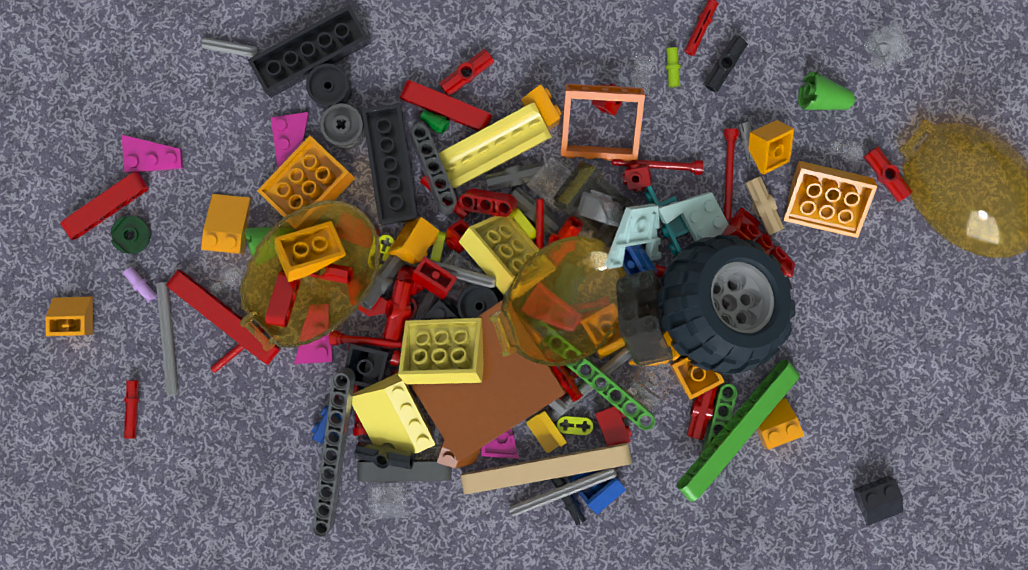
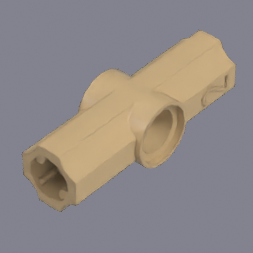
[745,176,784,236]

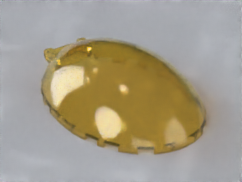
[899,119,1028,258]
[239,200,381,352]
[489,236,627,366]

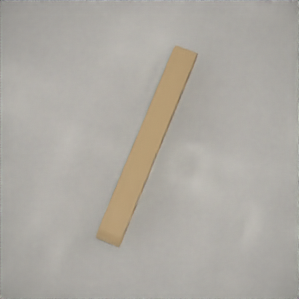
[460,443,632,494]

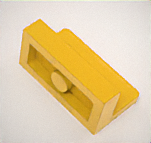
[526,410,567,453]

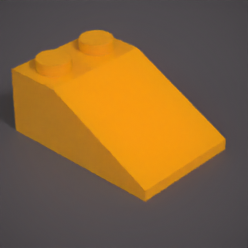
[201,194,251,254]
[275,221,346,282]

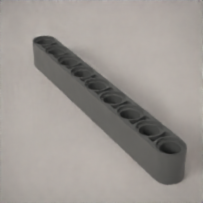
[312,368,355,537]

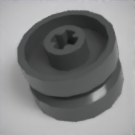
[320,103,365,150]

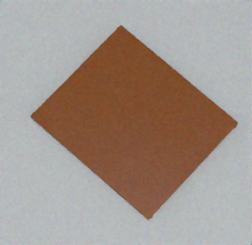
[410,299,566,462]

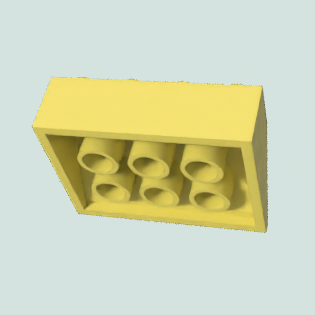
[459,215,555,300]
[398,318,484,384]
[352,373,435,453]

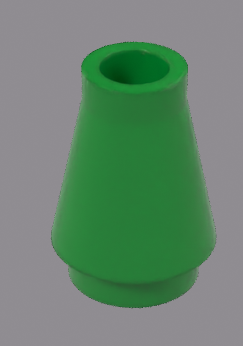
[420,110,450,134]

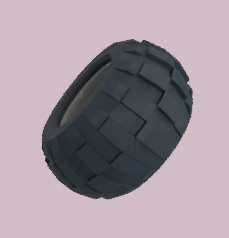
[657,235,795,375]

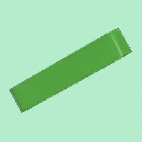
[701,383,737,454]

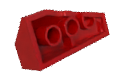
[722,207,795,278]

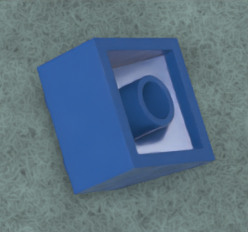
[569,469,626,515]

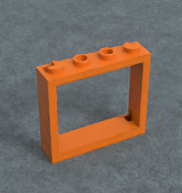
[561,84,645,162]

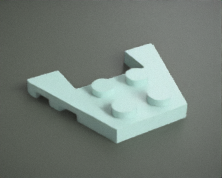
[658,192,729,241]
[605,204,662,269]

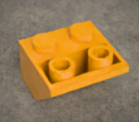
[521,85,562,130]
[45,297,93,336]

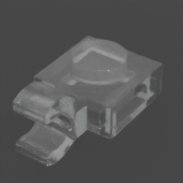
[829,140,866,164]
[211,261,246,293]

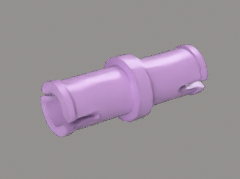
[123,266,157,303]

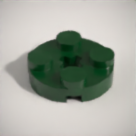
[111,216,152,254]

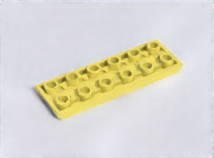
[438,102,552,189]

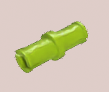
[665,47,681,88]

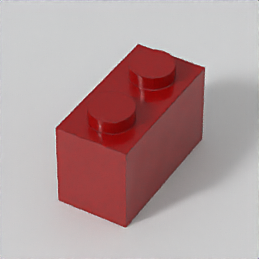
[411,256,457,300]
[594,405,632,446]

